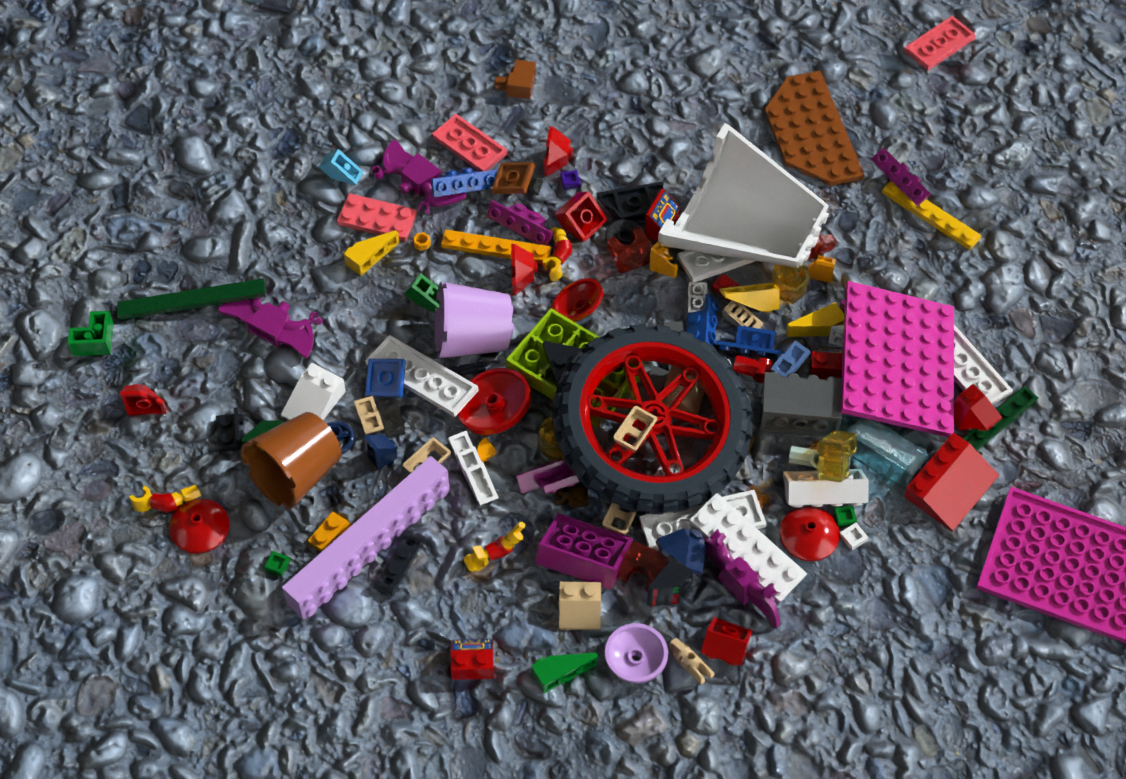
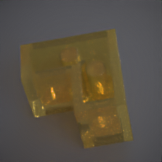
[817,430,857,483]

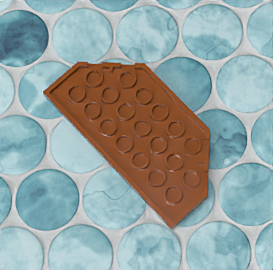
[765,71,865,186]

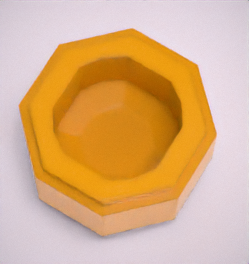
[413,232,431,251]

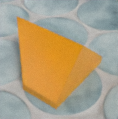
[649,242,678,278]
[795,255,836,283]

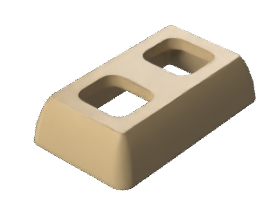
[614,406,657,452]
[403,438,451,474]
[602,502,637,535]

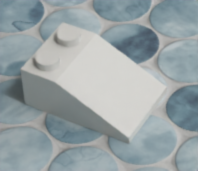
[281,363,346,421]

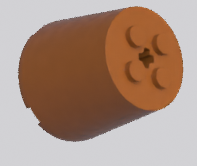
[241,412,342,509]

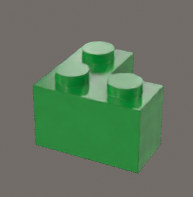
[68,311,114,356]

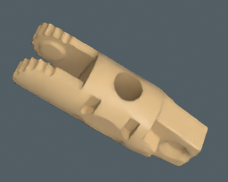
[668,638,715,685]

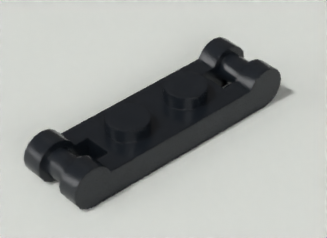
[374,529,425,597]

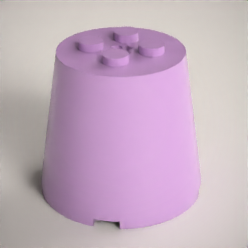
[434,282,514,358]

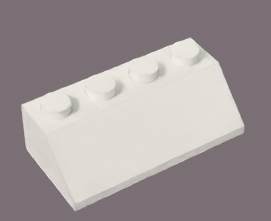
[783,469,869,508]

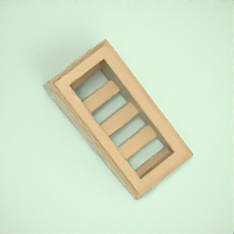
[722,301,764,329]

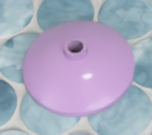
[605,623,668,683]

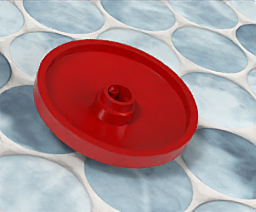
[457,368,532,435]

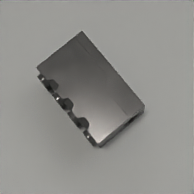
[760,372,842,438]

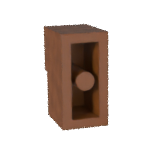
[495,60,536,99]

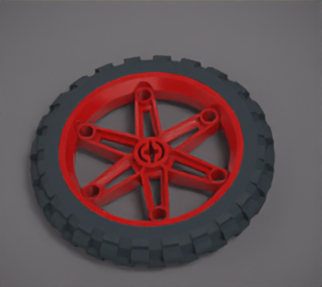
[553,324,753,515]

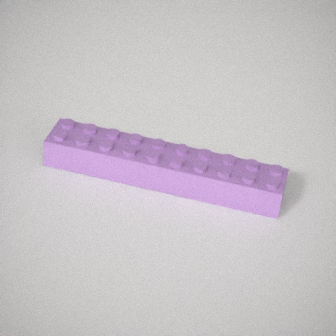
[282,456,450,620]

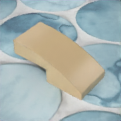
[354,396,384,435]

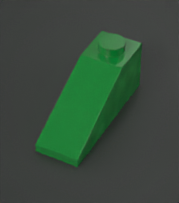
[404,273,440,313]
[531,653,598,694]

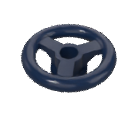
[326,421,355,454]

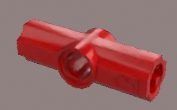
[733,355,774,383]

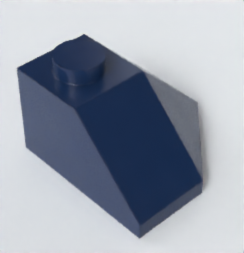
[655,528,707,576]

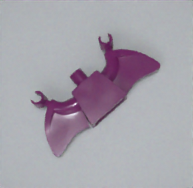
[371,139,466,215]
[218,297,323,358]
[704,529,780,629]

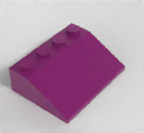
[535,513,633,590]

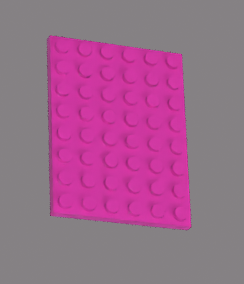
[840,281,954,438]
[976,487,1126,644]

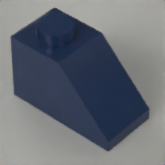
[364,435,398,470]

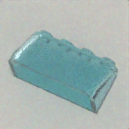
[840,418,929,491]

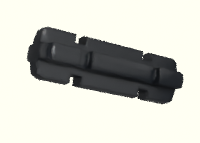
[448,361,486,375]

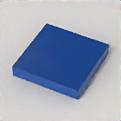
[365,359,406,398]

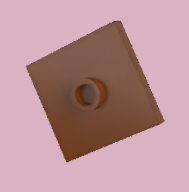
[491,162,535,194]

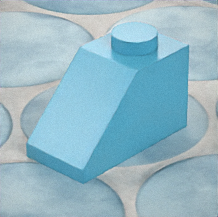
[319,149,364,185]

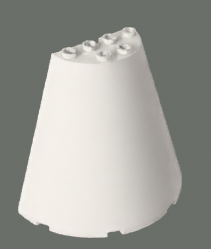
[658,123,829,268]

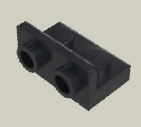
[216,407,245,453]

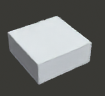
[840,523,869,551]

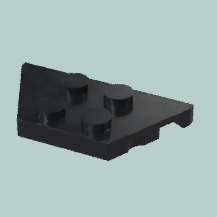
[596,181,664,220]
[543,341,583,388]

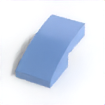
[771,341,811,376]

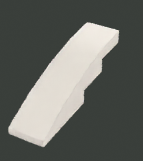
[448,431,498,506]

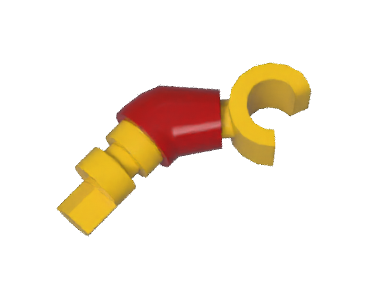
[542,227,572,281]
[129,484,201,513]
[463,522,525,572]

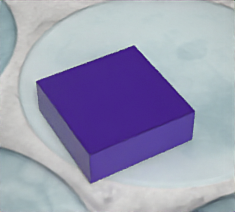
[560,170,581,190]

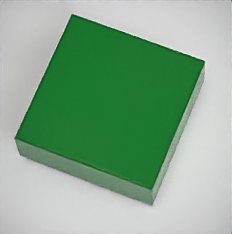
[833,505,857,528]
[263,551,291,577]

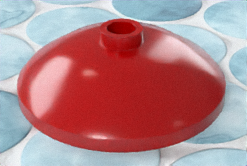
[552,278,603,322]
[169,499,230,554]
[779,506,840,562]

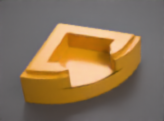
[477,437,497,462]

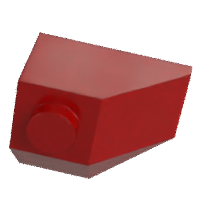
[544,126,573,176]
[511,244,538,296]
[120,384,167,415]
[954,384,1002,431]

